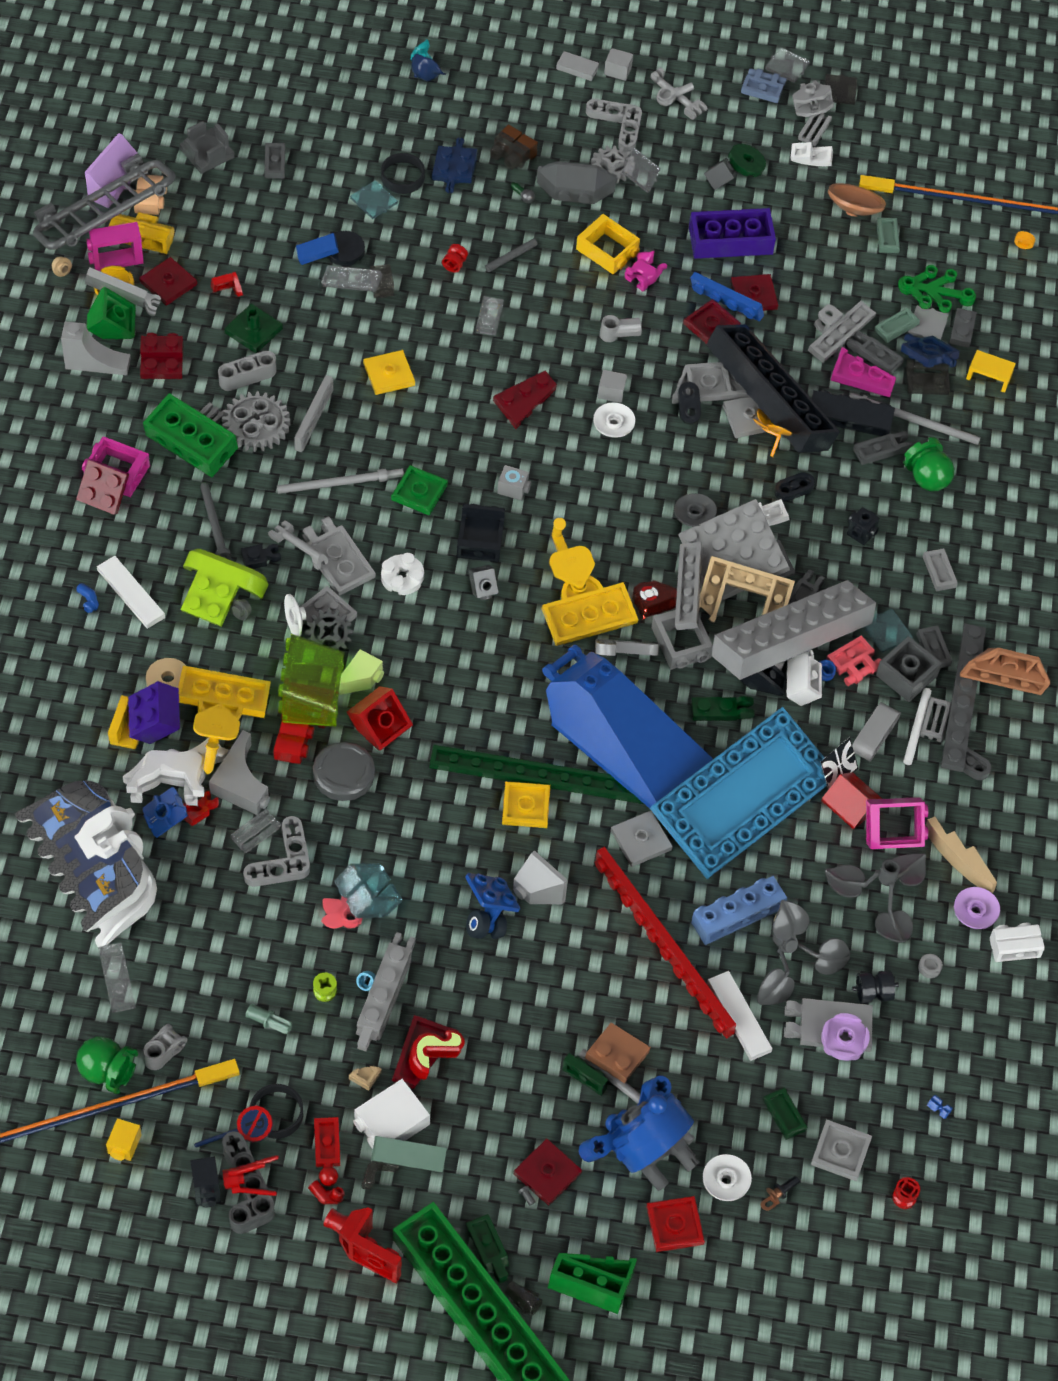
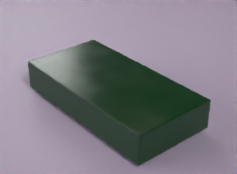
[763,1087,808,1140]

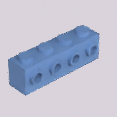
[691,876,787,945]

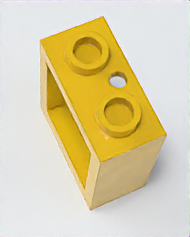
[576,214,640,274]

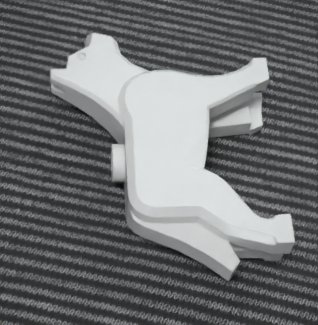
[123,737,229,806]

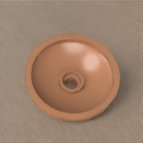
[828,183,886,217]

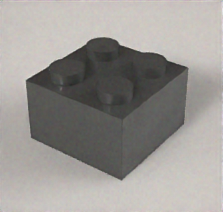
[876,636,942,702]

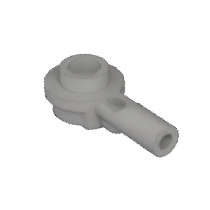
[656,82,694,106]

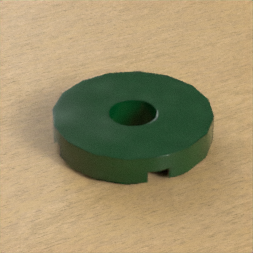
[728,144,766,177]

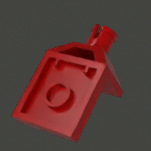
[323,1207,402,1284]

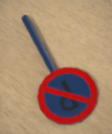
[194,1106,273,1148]

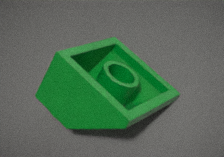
[87,286,136,339]

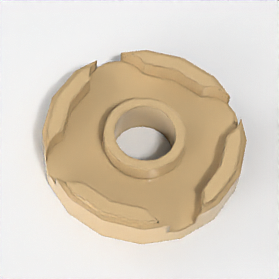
[146,658,186,688]

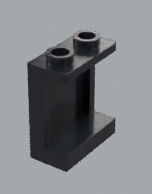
[456,504,505,562]

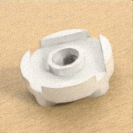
[381,553,424,595]

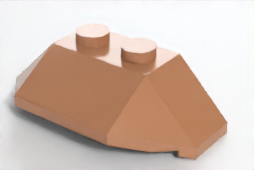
[960,648,1050,695]

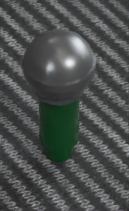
[510,182,535,203]

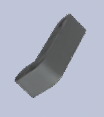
[222,1131,275,1234]

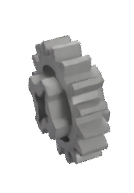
[591,146,634,184]

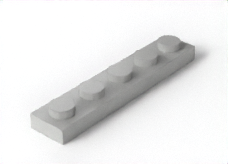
[675,542,703,630]

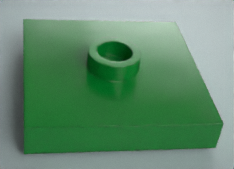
[391,465,448,516]

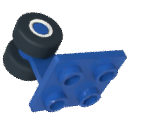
[465,873,520,939]

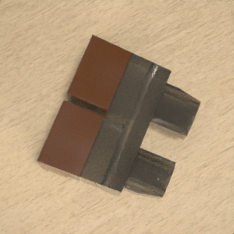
[490,124,538,170]

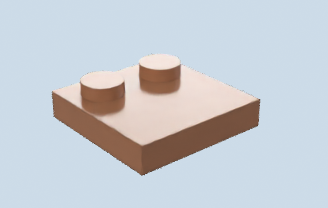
[585,1023,651,1083]

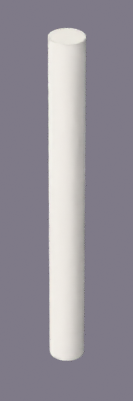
[903,688,932,765]

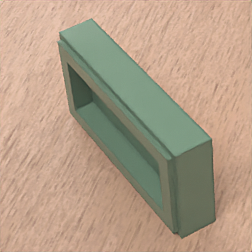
[876,217,900,253]
[874,308,920,343]

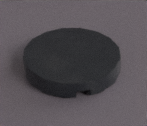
[327,231,365,266]

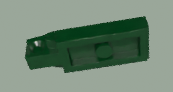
[465,1214,509,1284]

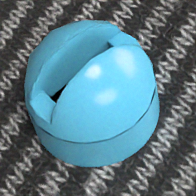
[356,971,376,991]

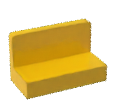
[108,695,139,749]

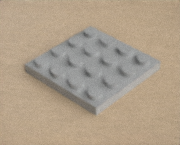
[678,499,790,601]

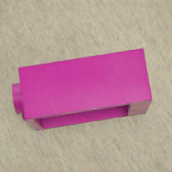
[86,222,144,271]
[82,436,150,498]
[866,797,928,849]

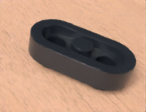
[678,382,701,424]
[774,472,815,501]

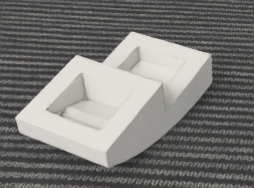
[791,142,833,166]
[758,499,789,526]

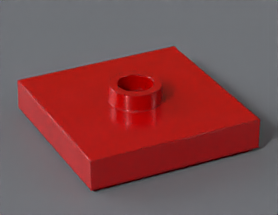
[646,1196,705,1252]

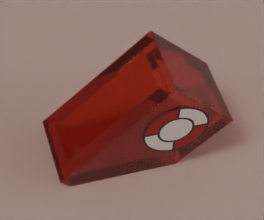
[632,580,677,619]

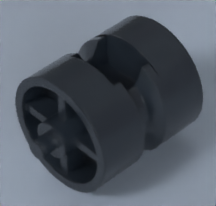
[852,970,899,1004]

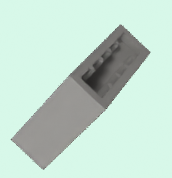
[61,321,131,375]
[209,730,270,815]

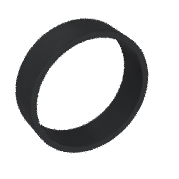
[381,153,425,194]
[250,1084,303,1139]

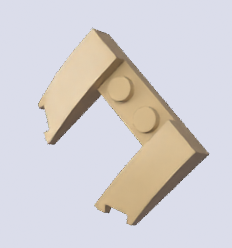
[699,556,795,623]

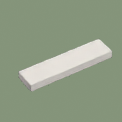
[97,556,165,629]
[707,971,772,1061]

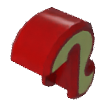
[409,1030,465,1080]

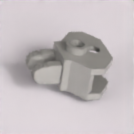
[792,80,834,117]

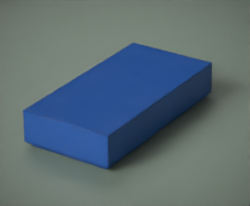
[296,233,339,265]

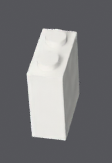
[353,1079,430,1149]

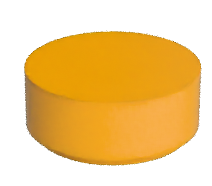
[1014,231,1035,250]

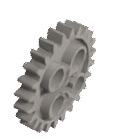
[222,391,290,452]

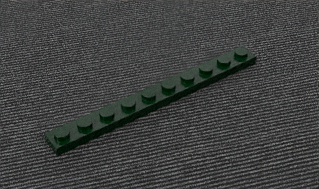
[429,745,644,804]

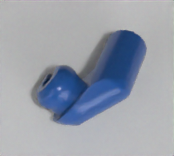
[76,583,99,613]

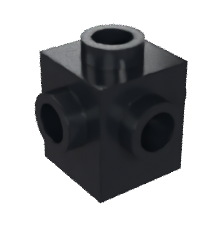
[847,507,880,545]

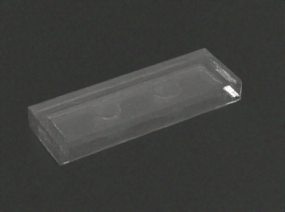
[321,265,383,292]
[98,942,136,1013]

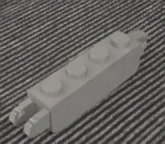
[356,932,416,1052]

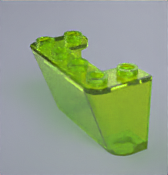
[278,633,345,727]

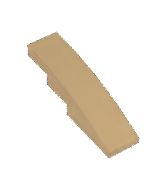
[925,817,997,894]

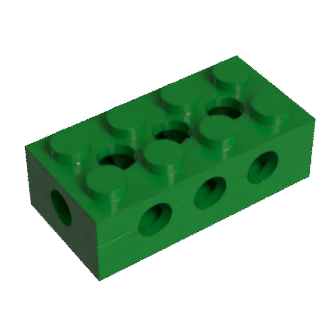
[143,393,238,478]

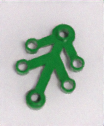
[898,265,976,313]

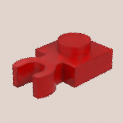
[183,791,219,826]

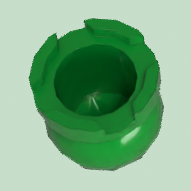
[903,437,955,492]
[76,1036,138,1094]

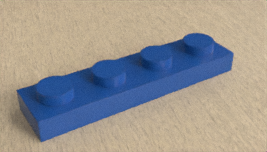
[690,272,764,322]

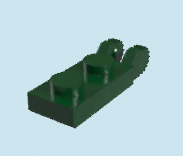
[691,696,755,721]

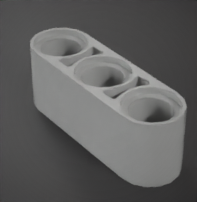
[218,351,276,391]
[852,702,901,762]

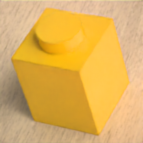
[106,1118,142,1161]

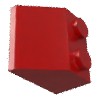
[347,686,413,751]

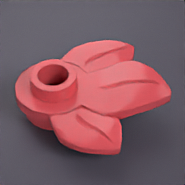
[321,889,363,929]

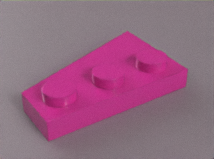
[831,347,896,397]

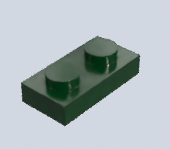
[562,1053,608,1096]

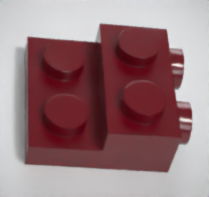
[140,333,184,379]

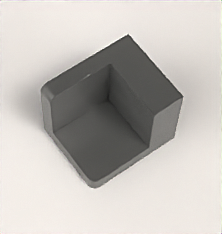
[704,157,737,190]

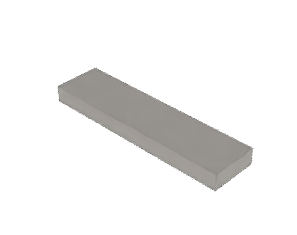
[294,375,333,452]

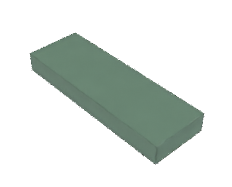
[371,1136,447,1172]

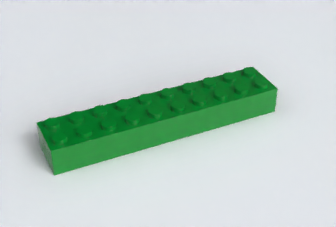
[393,1201,570,1381]

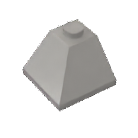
[513,851,568,904]

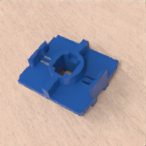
[143,787,188,838]

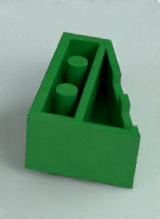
[548,1253,637,1314]

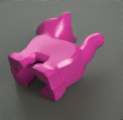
[625,251,667,292]

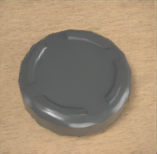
[313,742,375,801]

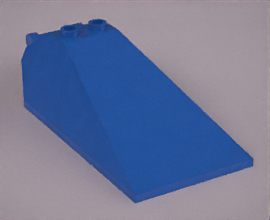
[542,645,713,808]

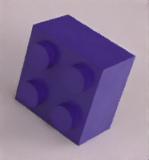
[128,681,180,744]

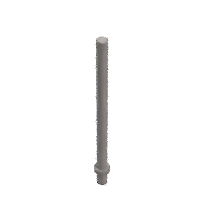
[850,393,981,445]

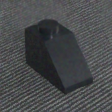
[740,665,787,696]

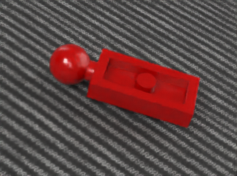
[314,1117,340,1186]

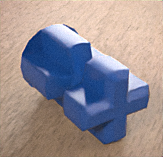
[927,1095,953,1119]

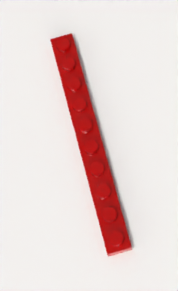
[595,847,736,1039]

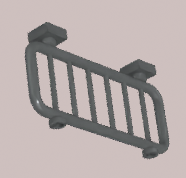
[33,153,176,250]

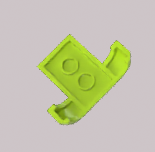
[180,549,269,627]

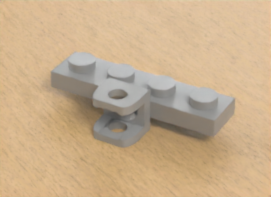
[808,301,876,363]

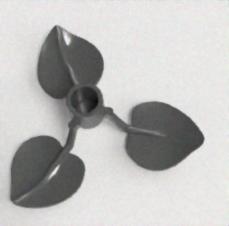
[825,854,926,943]
[757,900,851,1005]

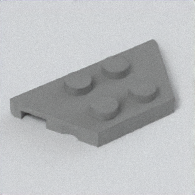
[672,362,749,404]

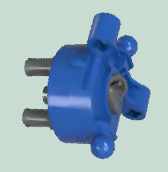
[579,1076,700,1191]

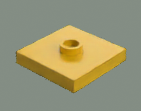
[363,350,415,395]
[502,781,550,828]

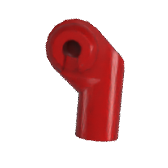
[308,1180,345,1205]

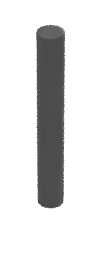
[485,238,538,272]

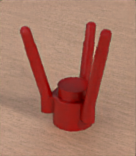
[223,1155,279,1196]

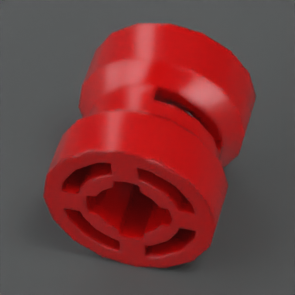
[442,244,468,273]
[892,1177,920,1209]

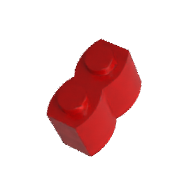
[274,714,314,764]

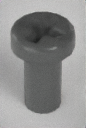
[518,1185,535,1206]

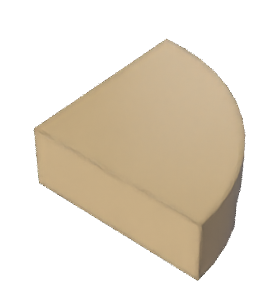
[349,1066,382,1091]

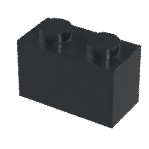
[190,1156,221,1208]

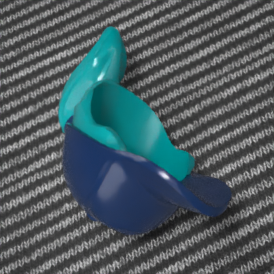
[410,39,446,81]

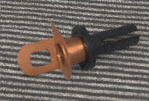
[761,1176,800,1211]

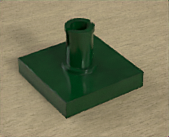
[224,304,283,353]

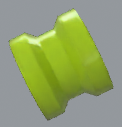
[313,972,337,1002]

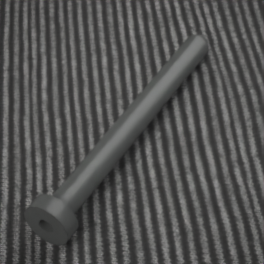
[200,482,231,560]

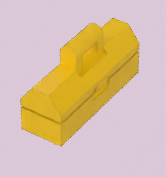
[108,212,175,254]

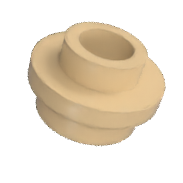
[52,257,72,277]

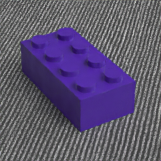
[689,208,776,259]

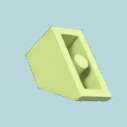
[336,650,384,695]

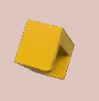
[966,350,1016,393]

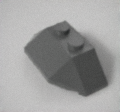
[537,161,617,204]

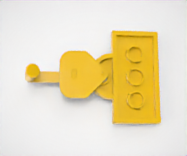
[541,518,639,646]
[178,665,271,774]

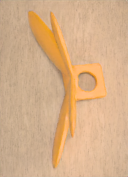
[753,408,792,457]

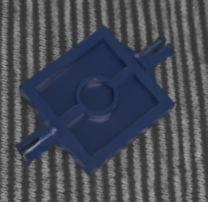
[432,138,478,193]
[901,333,960,368]

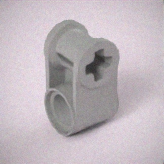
[143,1024,188,1070]

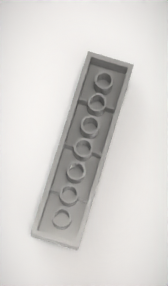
[712,580,876,680]

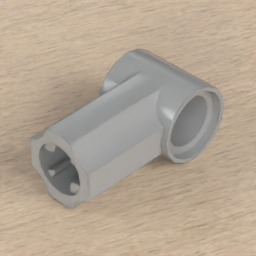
[600,315,642,342]

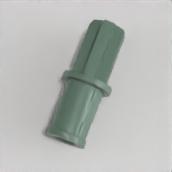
[246,1003,292,1034]

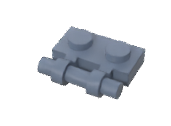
[741,68,787,103]

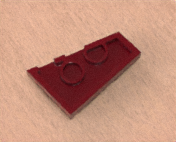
[493,370,557,429]
[392,1015,459,1089]

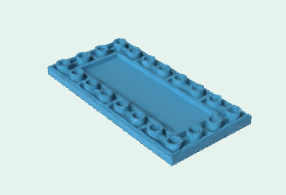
[650,707,827,879]

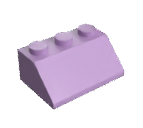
[85,133,137,208]

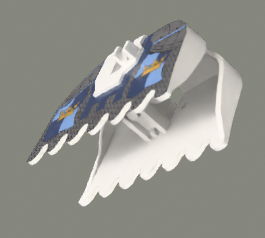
[15,780,157,949]

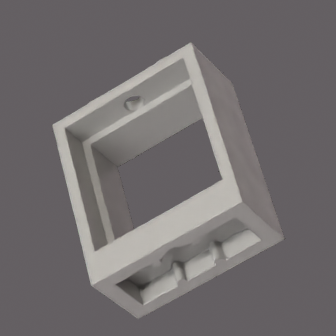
[651,610,713,670]

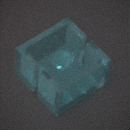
[334,864,403,918]

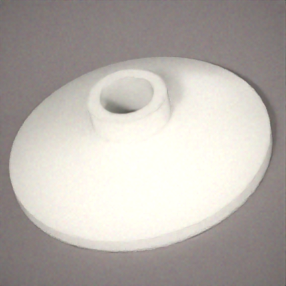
[593,403,635,438]
[284,594,306,637]
[703,1154,751,1201]

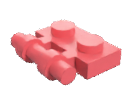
[826,635,881,686]

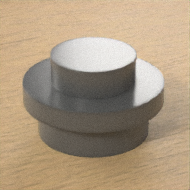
[231,599,252,620]

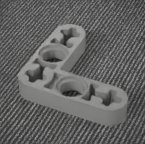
[586,99,642,153]
[595,639,659,656]
[243,816,310,887]

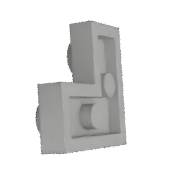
[300,586,357,629]

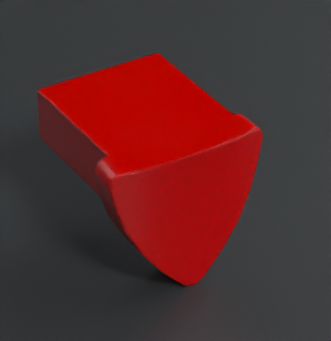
[211,272,243,297]

